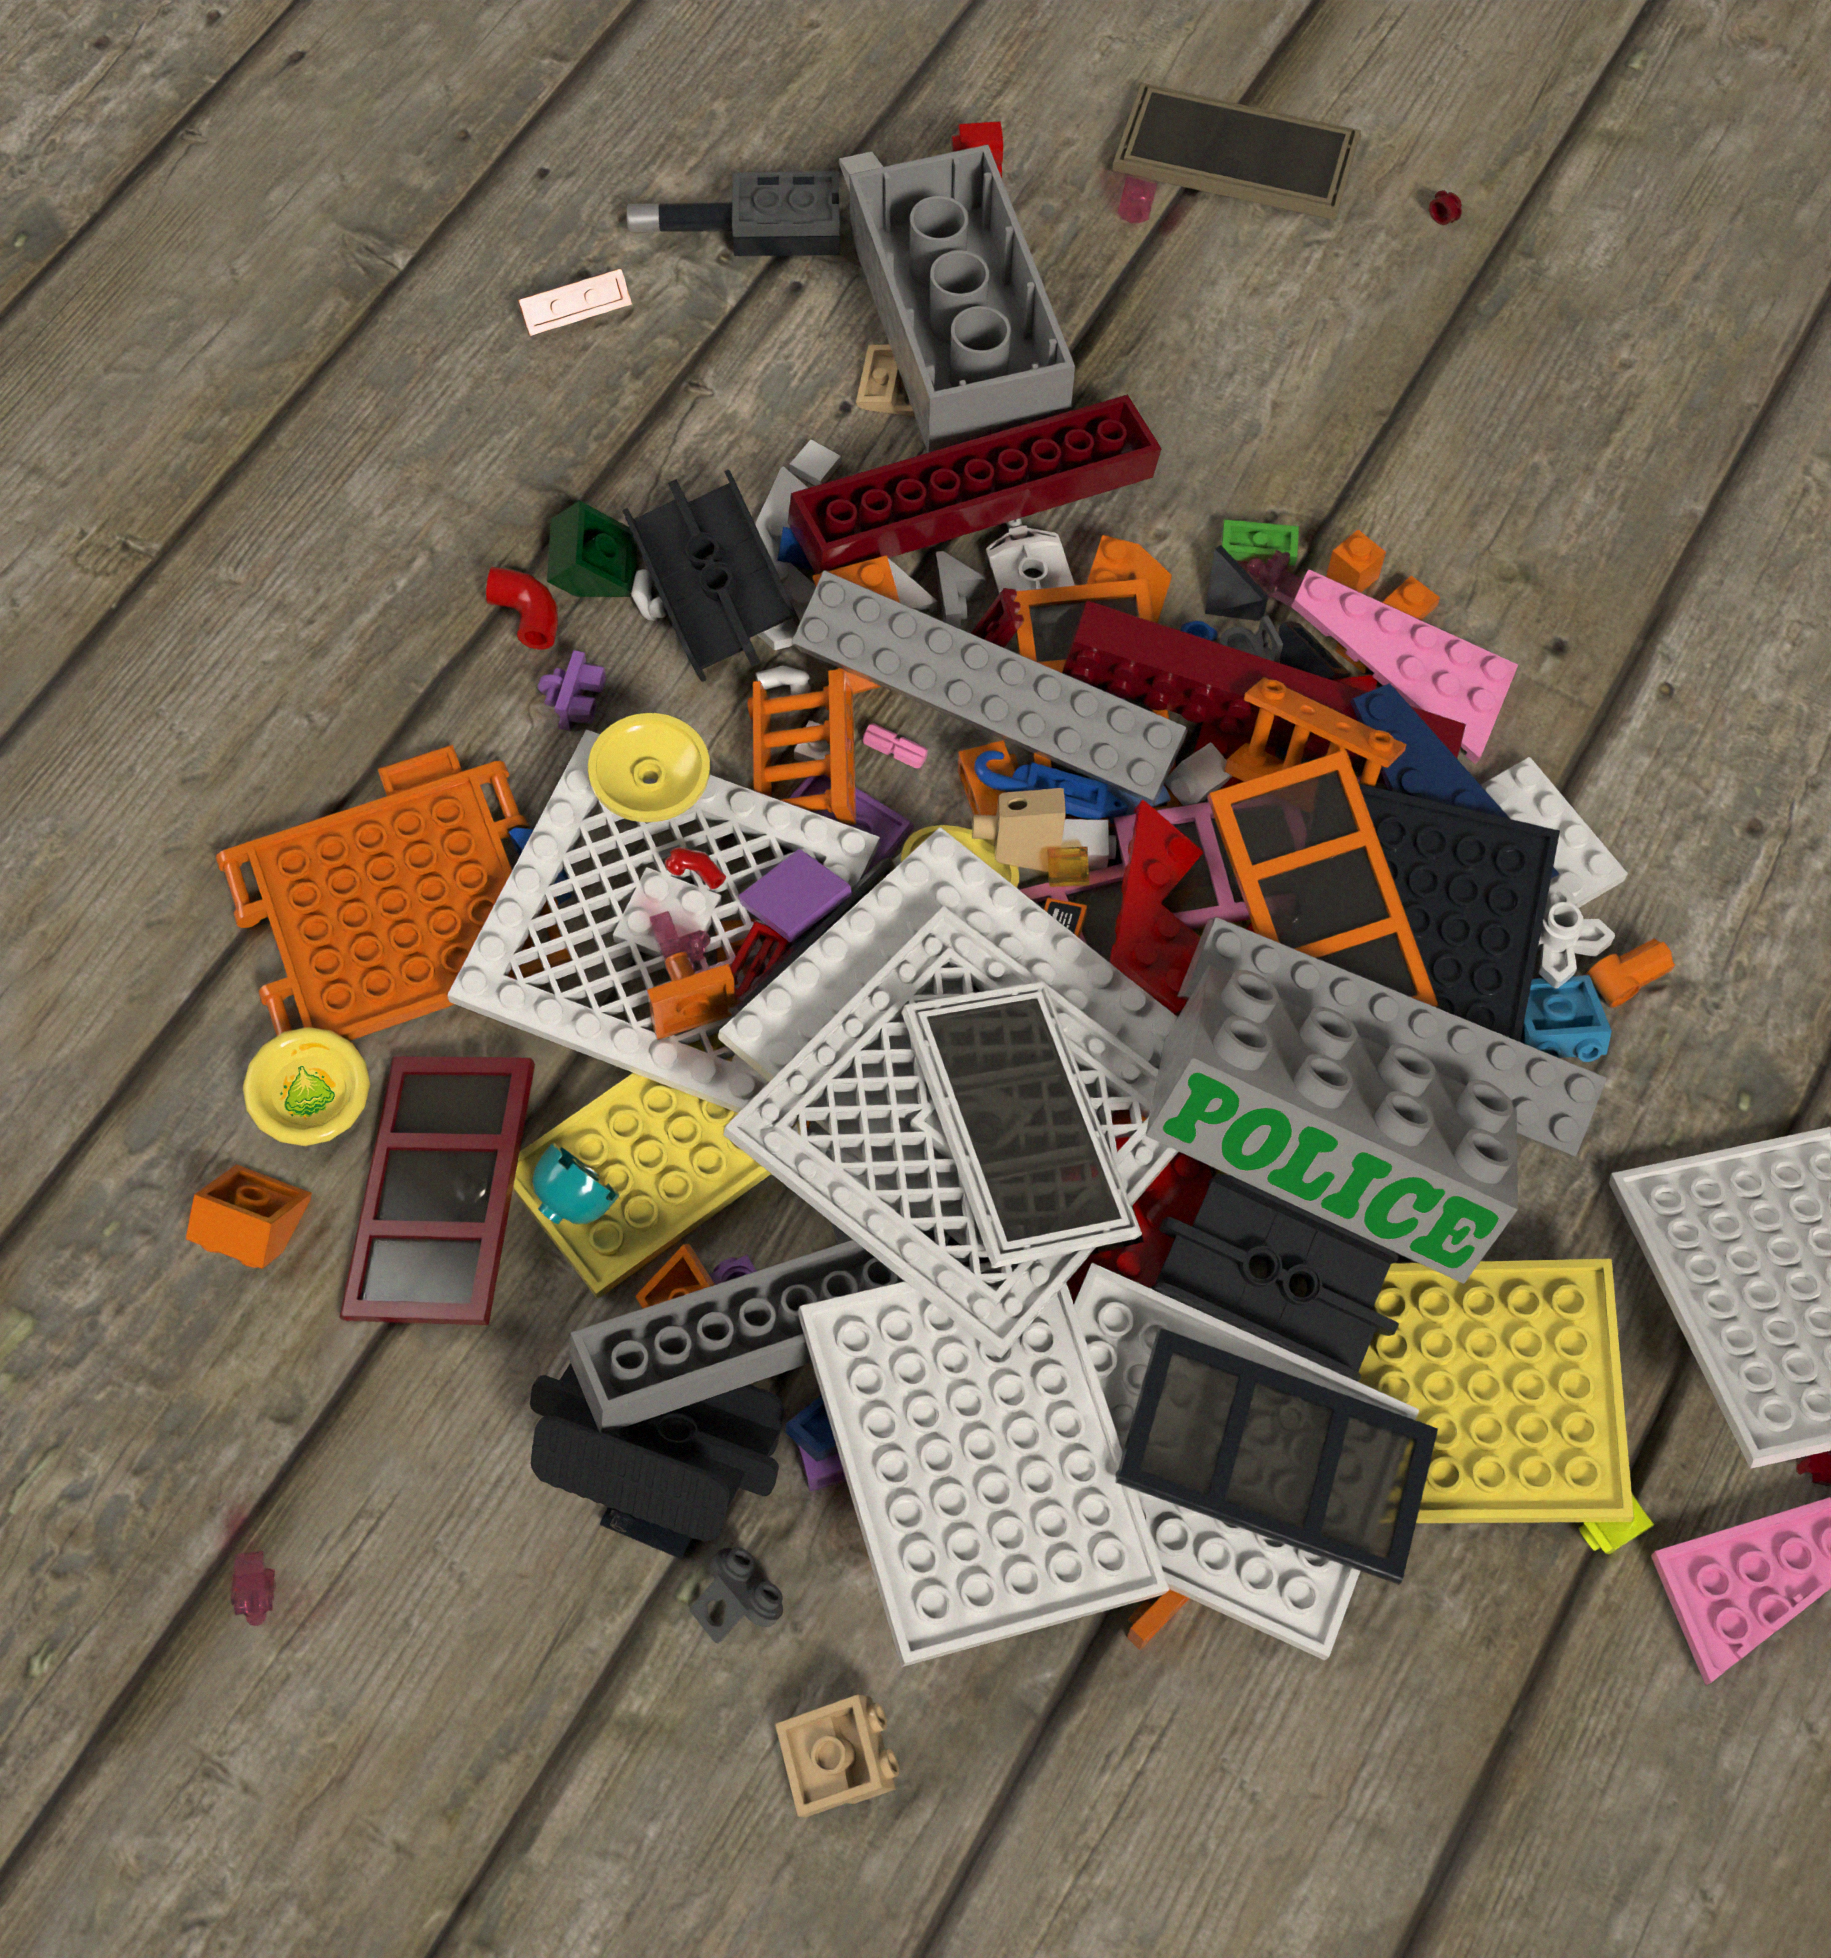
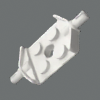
[985,518,1080,653]

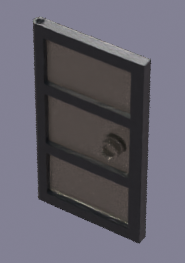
[1115,1328,1438,1585]

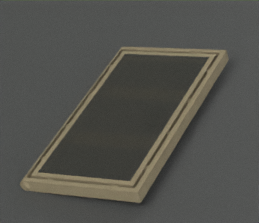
[1112,83,1361,220]

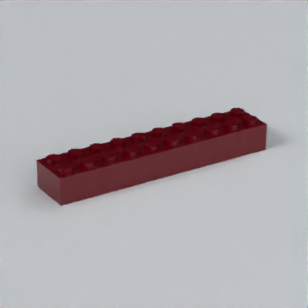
[788,394,1162,574]
[1062,601,1466,783]

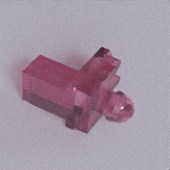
[1118,175,1158,223]
[1247,550,1303,607]
[649,911,711,972]
[231,1551,276,1626]

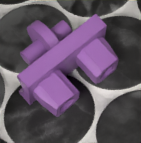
[538,650,606,731]

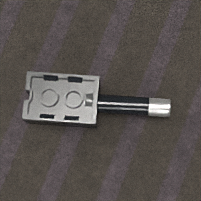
[627,171,840,256]

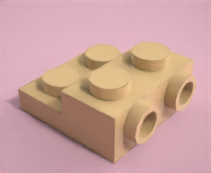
[775,1694,899,1818]

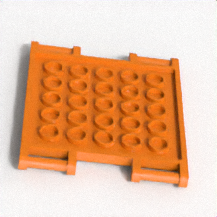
[216,761,579,1041]

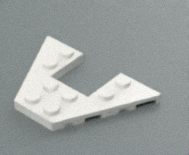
[755,466,937,650]

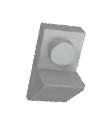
[935,551,986,629]

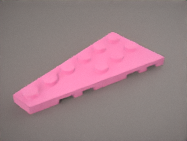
[1291,569,1518,765]
[1651,1497,1831,1686]

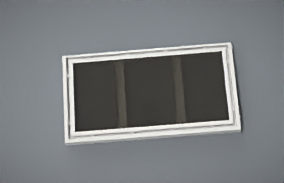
[902,982,1142,1268]

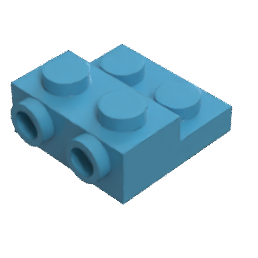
[1520,975,1612,1062]

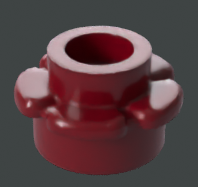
[1429,190,1462,225]

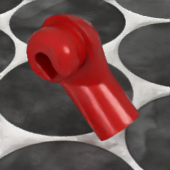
[665,847,726,890]

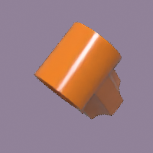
[1586,938,1675,1008]

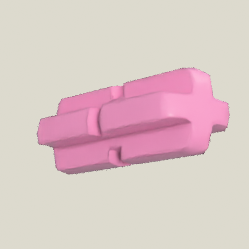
[863,723,928,768]

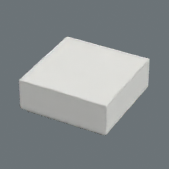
[790,439,841,486]

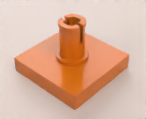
[647,952,736,1040]

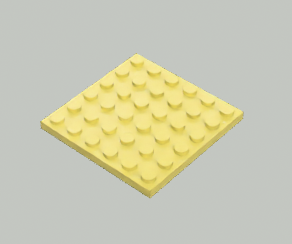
[1357,1259,1634,1523]

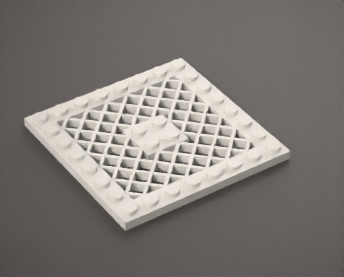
[447,729,880,1113]
[723,906,1179,1358]

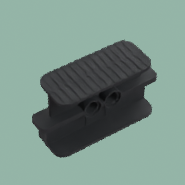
[622,469,800,682]
[1151,1174,1399,1381]
[530,1362,784,1541]

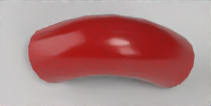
[486,567,558,650]

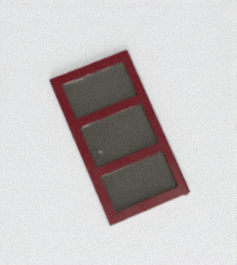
[339,1056,535,1325]

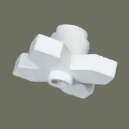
[1538,882,1615,989]

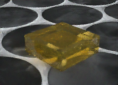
[1047,846,1089,887]

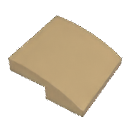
[856,344,915,417]

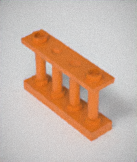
[747,668,856,826]
[1224,677,1407,814]

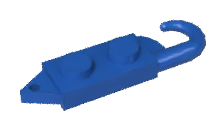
[974,750,1129,820]

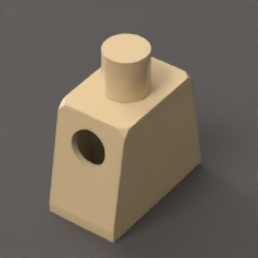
[972,788,1066,873]

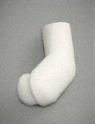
[631,569,667,621]
[755,666,811,695]

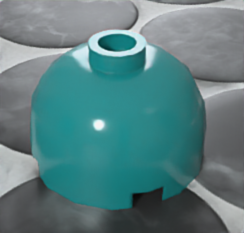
[532,1142,619,1225]

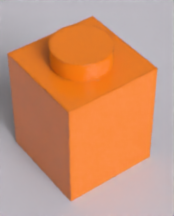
[1326,529,1386,593]

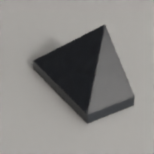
[1205,545,1269,621]
[1279,622,1351,680]

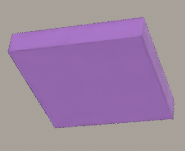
[738,848,853,943]

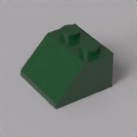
[547,500,637,597]

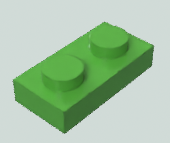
[1221,520,1299,566]

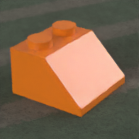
[1080,535,1172,623]
[186,1164,312,1269]

